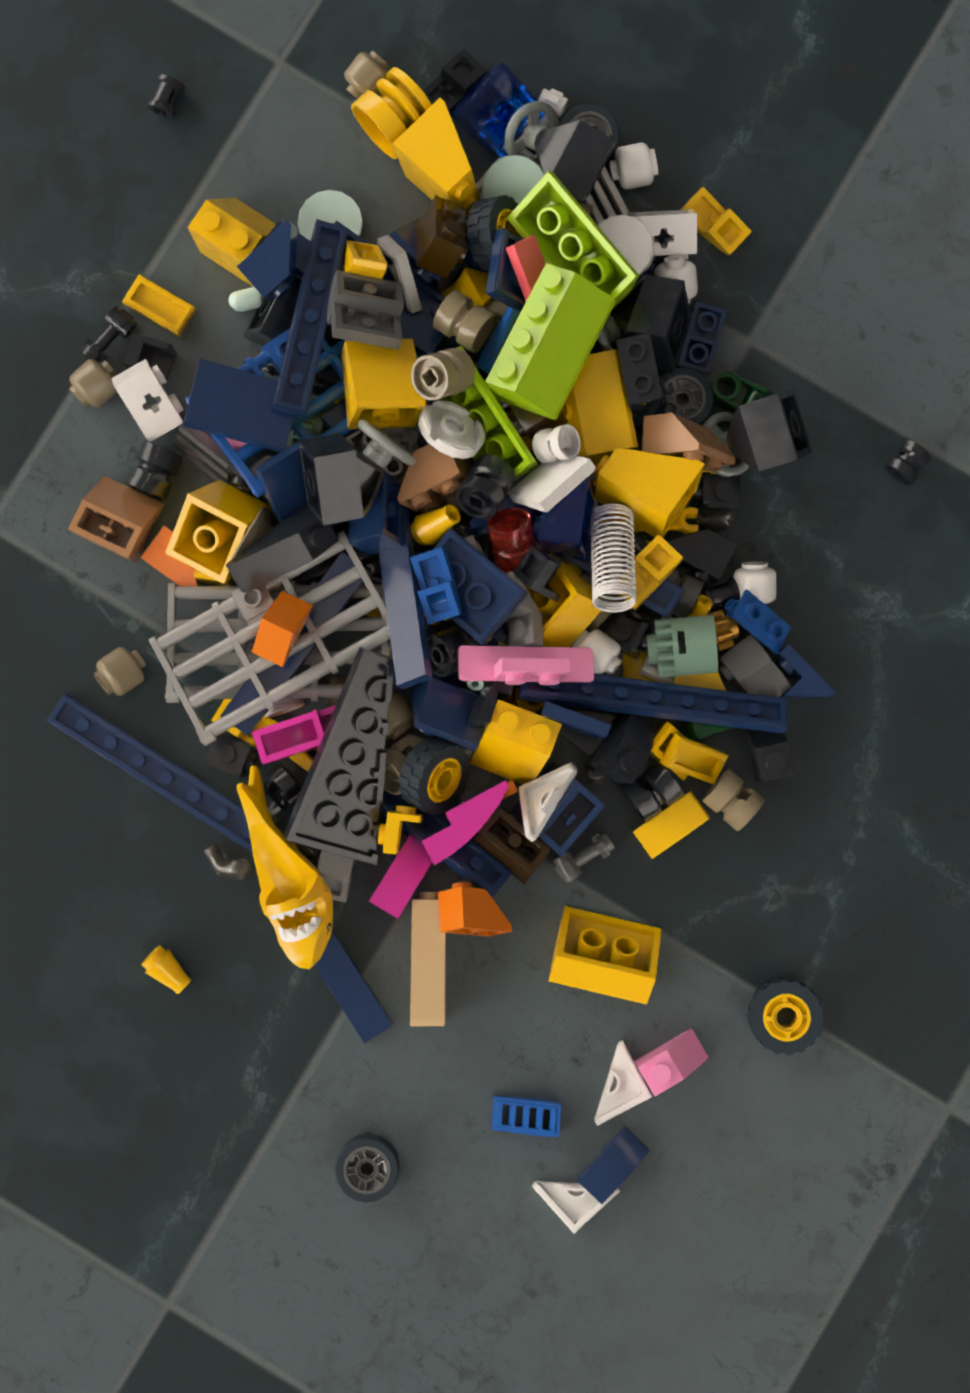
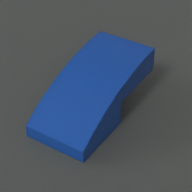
[410,546,462,625]

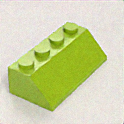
[507,170,639,310]
[485,263,616,420]
[435,346,539,480]

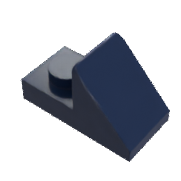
[774,644,835,699]

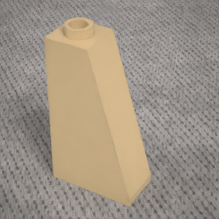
[410,892,446,1026]

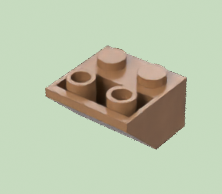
[642,413,735,471]
[397,444,471,514]
[68,476,165,563]

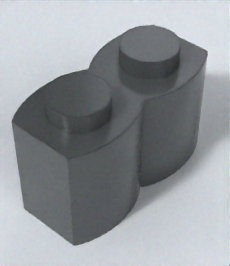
[718,634,791,697]

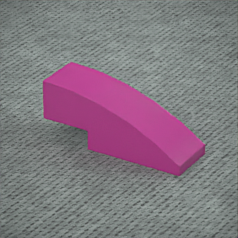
[252,705,336,764]
[422,780,509,865]
[369,835,432,919]

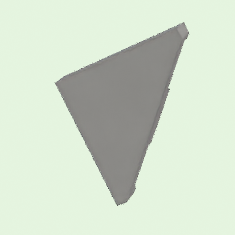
[377,235,422,314]

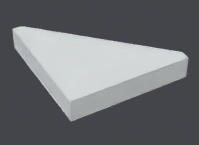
[518,762,577,842]
[594,1040,652,1126]
[532,1181,620,1234]

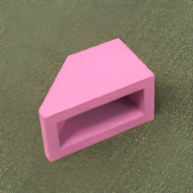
[634,1028,709,1097]

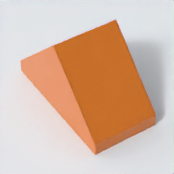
[252,591,314,668]

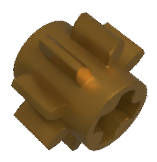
[707,609,739,652]

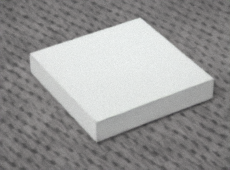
[508,455,596,512]

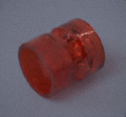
[487,508,537,573]

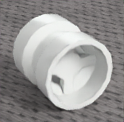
[532,424,581,463]

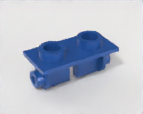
[725,589,791,655]

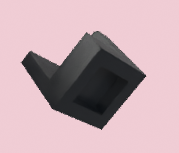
[123,333,177,381]
[513,545,561,602]

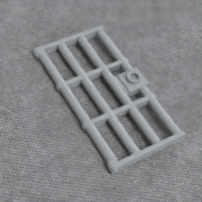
[149,531,390,746]
[165,581,389,703]

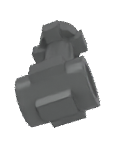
[552,832,615,883]

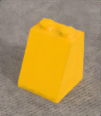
[392,98,480,217]
[187,198,276,286]
[341,337,426,429]
[593,447,705,538]
[165,479,275,584]
[469,699,562,785]

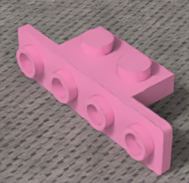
[458,646,594,685]

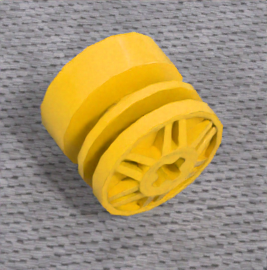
[351,67,432,160]

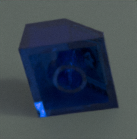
[450,62,545,158]
[534,477,594,560]

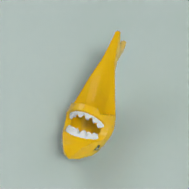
[237,766,333,969]

